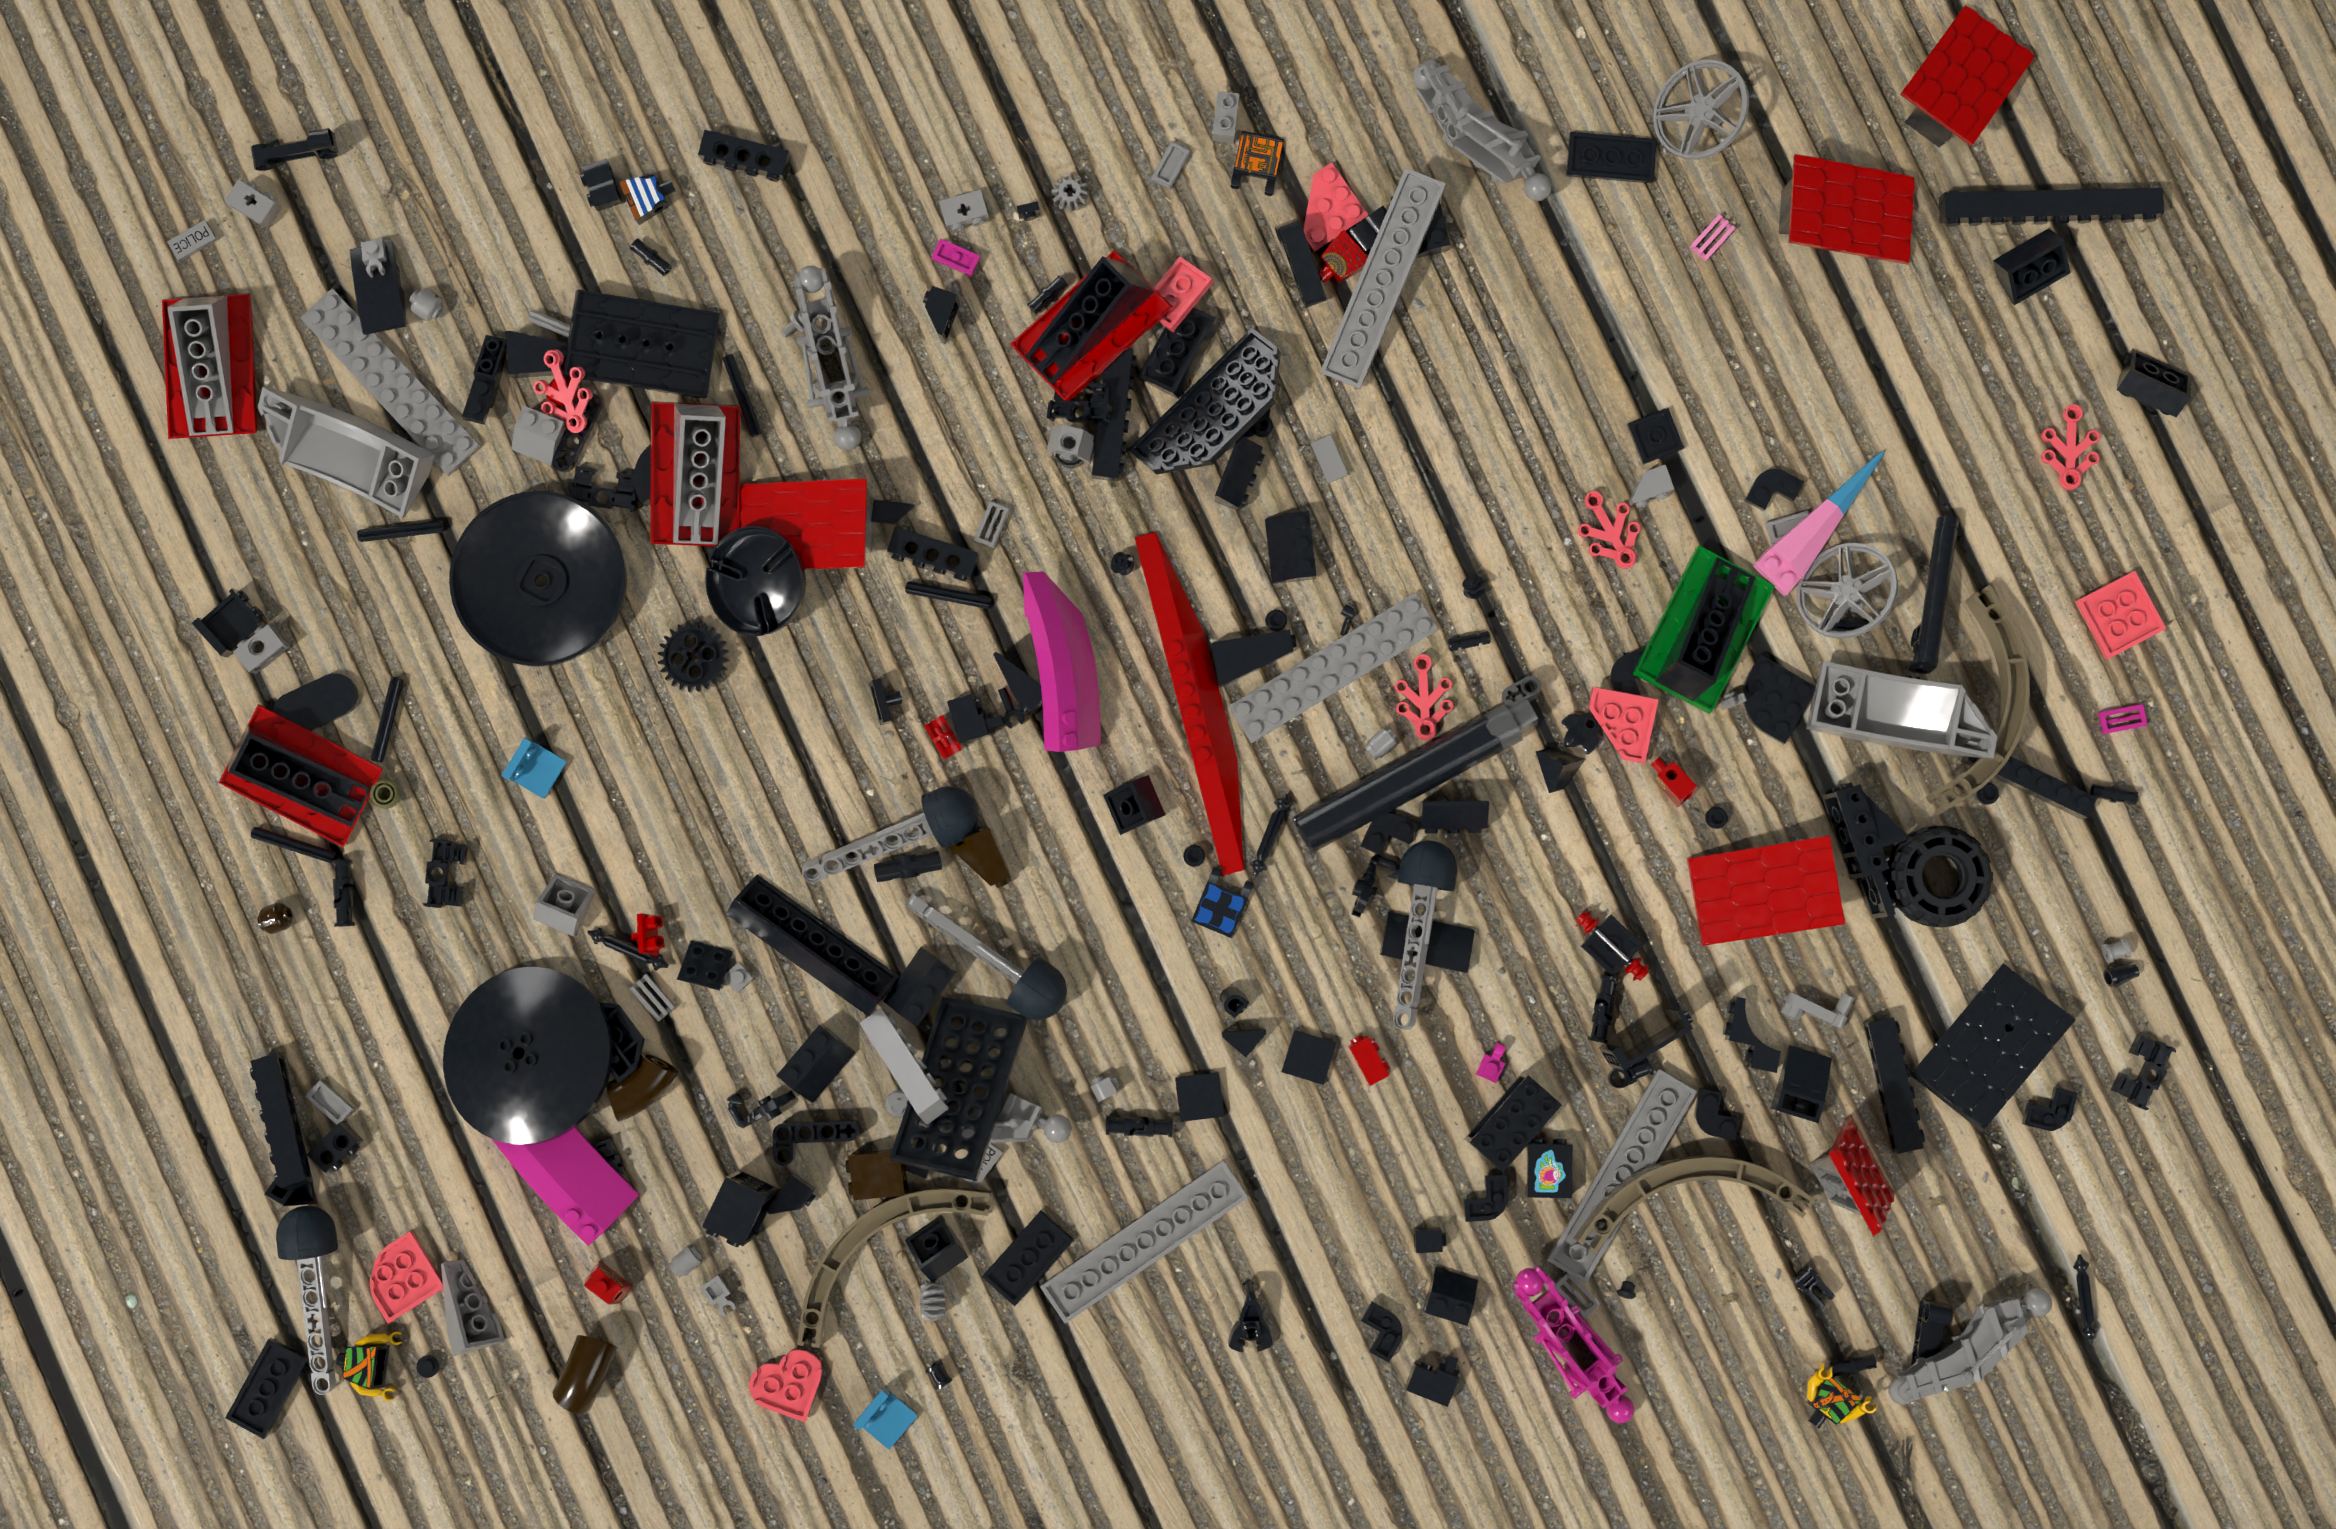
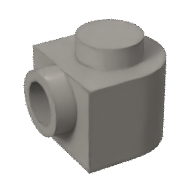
[1090,1074,1120,1102]

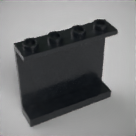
[1599,1007,1693,1071]

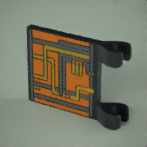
[1230,131,1284,196]

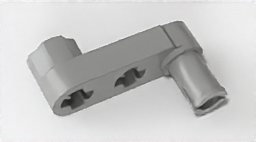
[1780,992,1855,1030]

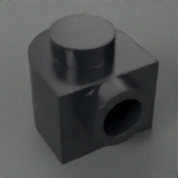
[1220,987,1250,1018]

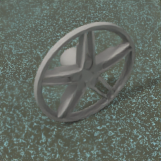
[1653,60,1749,160]
[1797,543,1898,639]

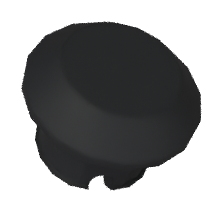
[1617,1281,1636,1299]

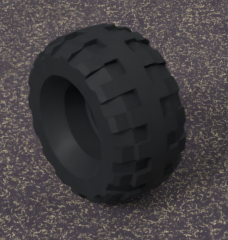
[1885,826,1993,927]

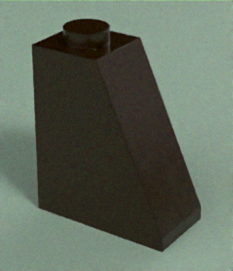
[950,828,1012,888]

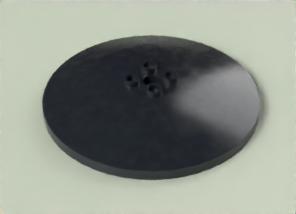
[449,491,627,667]
[443,967,613,1145]

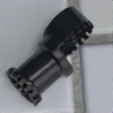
[1607,1057,1654,1089]

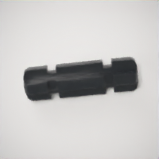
[1448,631,1491,651]

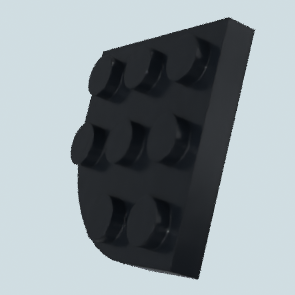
[1742,654,1816,745]

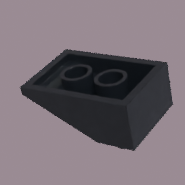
[993,651,1043,715]

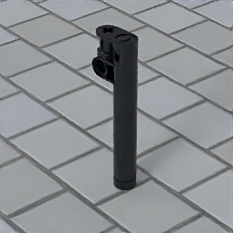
[1909,516,1959,674]

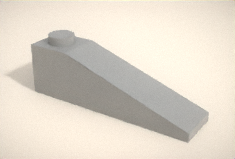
[441,1259,505,1356]

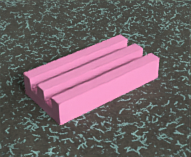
[1689,214,1735,262]

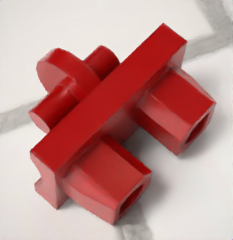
[924,715,963,760]
[631,913,665,956]

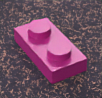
[931,238,980,277]

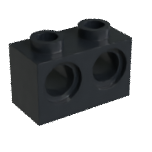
[307,1122,363,1173]

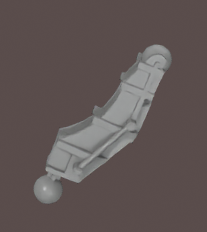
[1412,60,1552,201]
[793,266,870,451]
[885,1090,1072,1143]
[1888,1288,2052,1405]

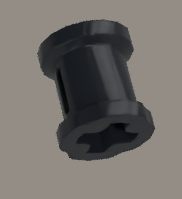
[925,1360,953,1390]

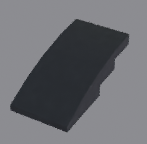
[350,241,407,335]

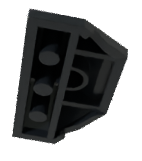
[599,1002,645,1084]

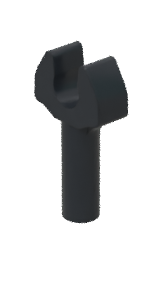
[998,687,1024,729]

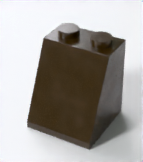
[845,1149,909,1200]

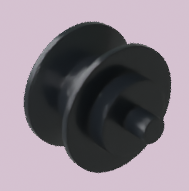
[1111,552,1134,576]
[1462,576,1485,599]

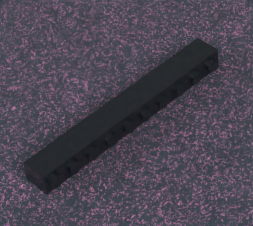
[1939,188,2164,226]

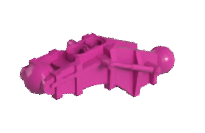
[1512,1265,1635,1423]

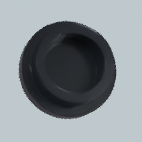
[1265,609,1287,632]
[1976,783,1999,805]
[1705,807,1728,829]
[1183,845,1205,867]
[416,1355,439,1378]

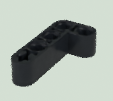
[1275,219,1326,308]
[772,1120,861,1166]
[1911,1299,1952,1366]

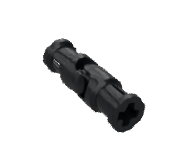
[332,860,355,927]
[1588,975,1620,1044]
[1106,1115,1173,1138]

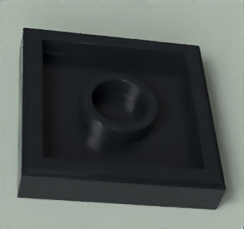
[1627,408,1684,465]
[1281,1030,1336,1085]
[1175,1072,1224,1122]

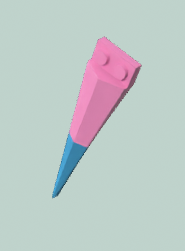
[1753,451,1884,596]

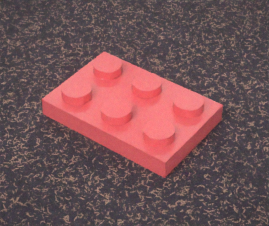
[1154,257,1214,332]

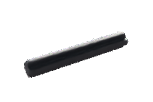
[722,354,762,437]
[357,520,445,542]
[905,581,991,609]
[371,677,404,763]
[251,827,336,863]

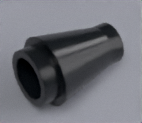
[2103,964,2140,987]

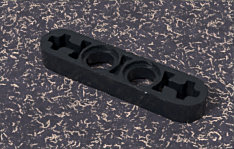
[553,393,603,473]

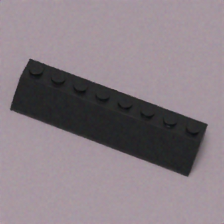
[726,874,899,1017]

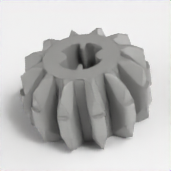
[1052,174,1089,212]
[919,1282,945,1321]

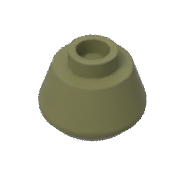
[370,779,401,809]

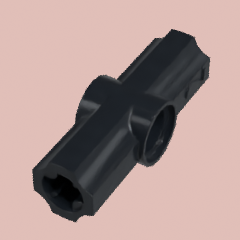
[874,851,943,882]

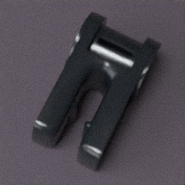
[1791,1264,1835,1310]

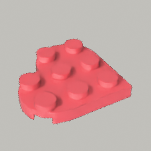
[749,1349,823,1422]

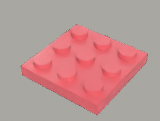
[2075,571,2166,660]

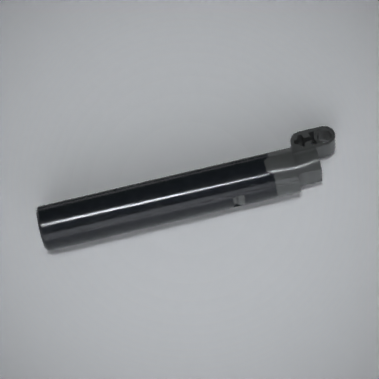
[1293,676,1541,853]

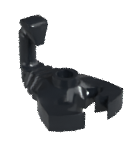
[1351,855,1400,918]
[727,1090,796,1129]
[1228,1282,1273,1352]

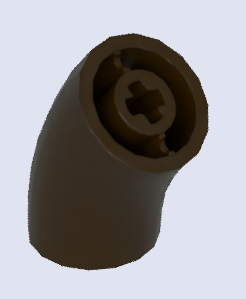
[606,1053,679,1122]
[552,1335,617,1414]

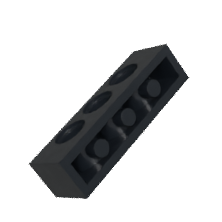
[698,129,792,182]
[887,527,980,582]

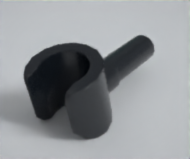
[1340,604,1354,636]

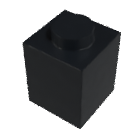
[1413,1227,1446,1253]

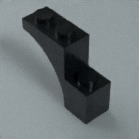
[1723,996,1781,1073]

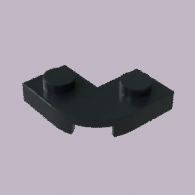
[1744,469,1804,511]
[1610,647,1645,695]
[1360,813,1418,855]
[2022,1087,2078,1131]
[1694,1088,1740,1141]
[1463,1174,1509,1222]
[1361,1301,1403,1363]

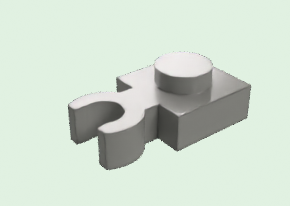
[361,238,387,278]
[1719,691,1747,710]
[700,1275,737,1317]

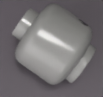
[409,288,444,321]

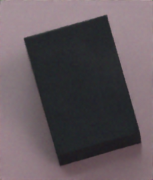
[1221,1029,1266,1057]

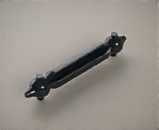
[1250,794,1291,877]
[587,928,669,970]
[2073,1254,2097,1344]

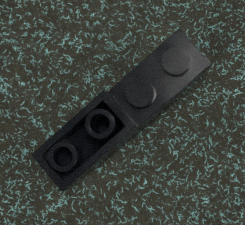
[462,335,507,425]

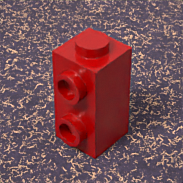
[1348,1034,1390,1086]

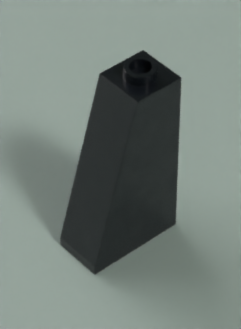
[506,331,568,378]
[1211,629,1297,688]

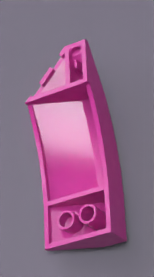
[1023,571,1101,752]
[492,1127,640,1246]

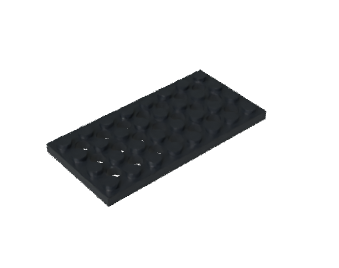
[890,997,1028,1181]

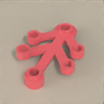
[533,349,593,433]
[2040,404,2100,490]
[1577,491,1640,569]
[1394,654,1453,740]

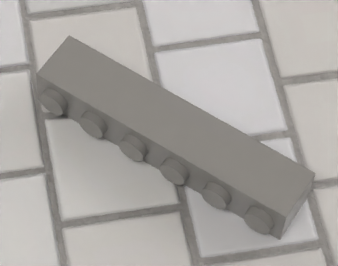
[860,1008,949,1124]

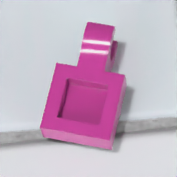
[1475,1042,1506,1083]

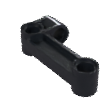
[251,128,338,171]

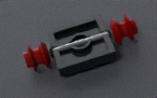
[1575,910,1649,981]

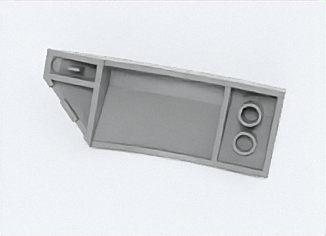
[258,387,435,518]
[1806,661,1997,759]

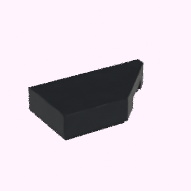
[871,500,915,525]

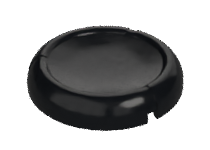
[705,526,806,636]

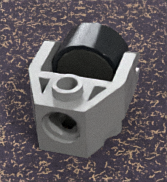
[1046,424,1094,469]

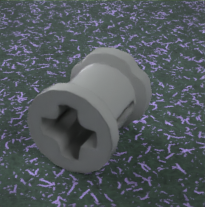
[2101,938,2131,963]

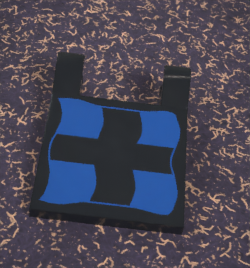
[1191,867,1253,938]

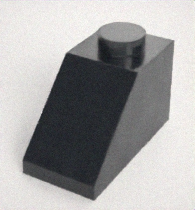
[766,1174,816,1214]

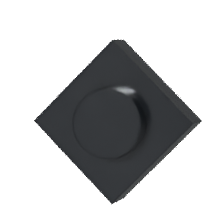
[1017,201,1041,221]

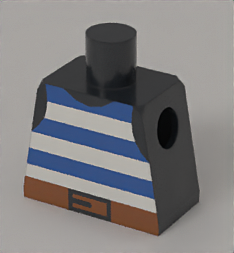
[619,174,676,225]

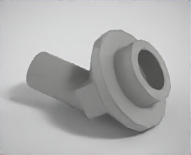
[780,310,804,337]

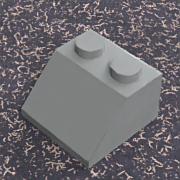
[511,405,568,466]
[533,874,596,936]

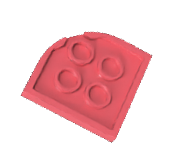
[370,1230,443,1324]

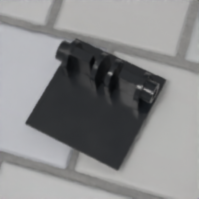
[677,940,733,991]

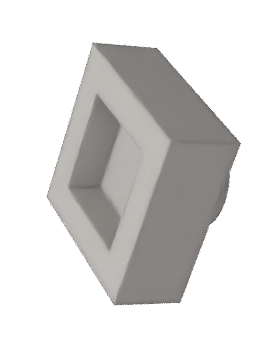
[724,962,754,993]

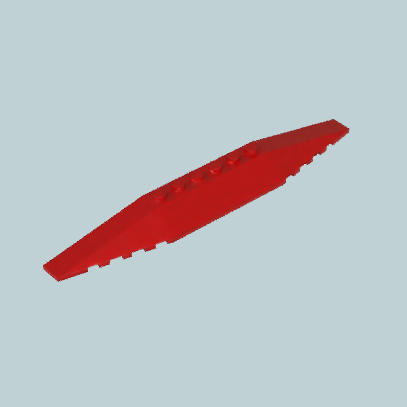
[1134,532,1244,876]

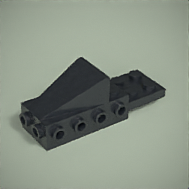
[1822,782,1906,919]

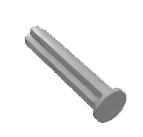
[528,310,570,338]

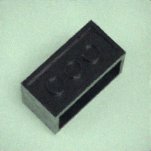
[1464,1073,1562,1172]
[702,1170,779,1247]

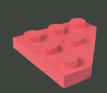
[1303,162,1369,253]
[1588,686,1659,764]

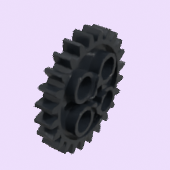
[657,621,730,693]

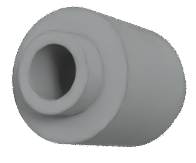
[1364,728,1397,760]
[669,1245,703,1278]

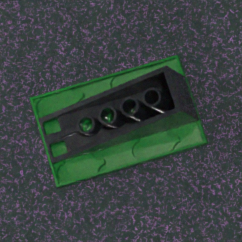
[1633,545,1775,714]

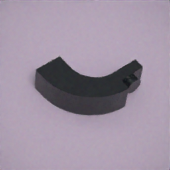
[634,444,651,508]

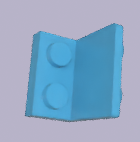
[501,738,567,799]
[853,1386,917,1449]

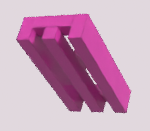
[2097,704,2148,735]

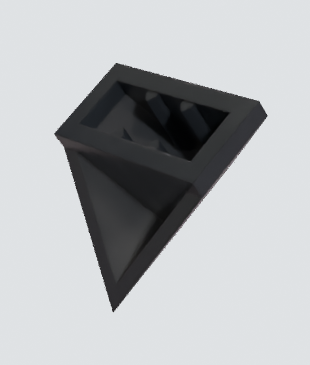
[1536,747,1586,794]
[264,1179,318,1206]

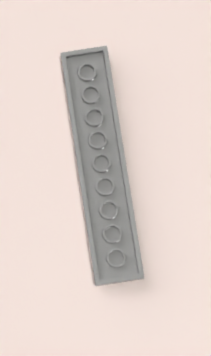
[1320,168,1446,389]
[300,289,481,476]
[1228,592,1438,744]
[1546,1069,1697,1283]
[1040,1160,1249,1323]

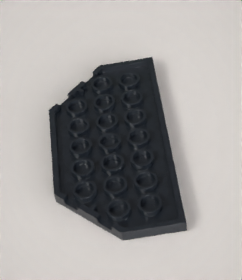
[1128,328,1281,475]

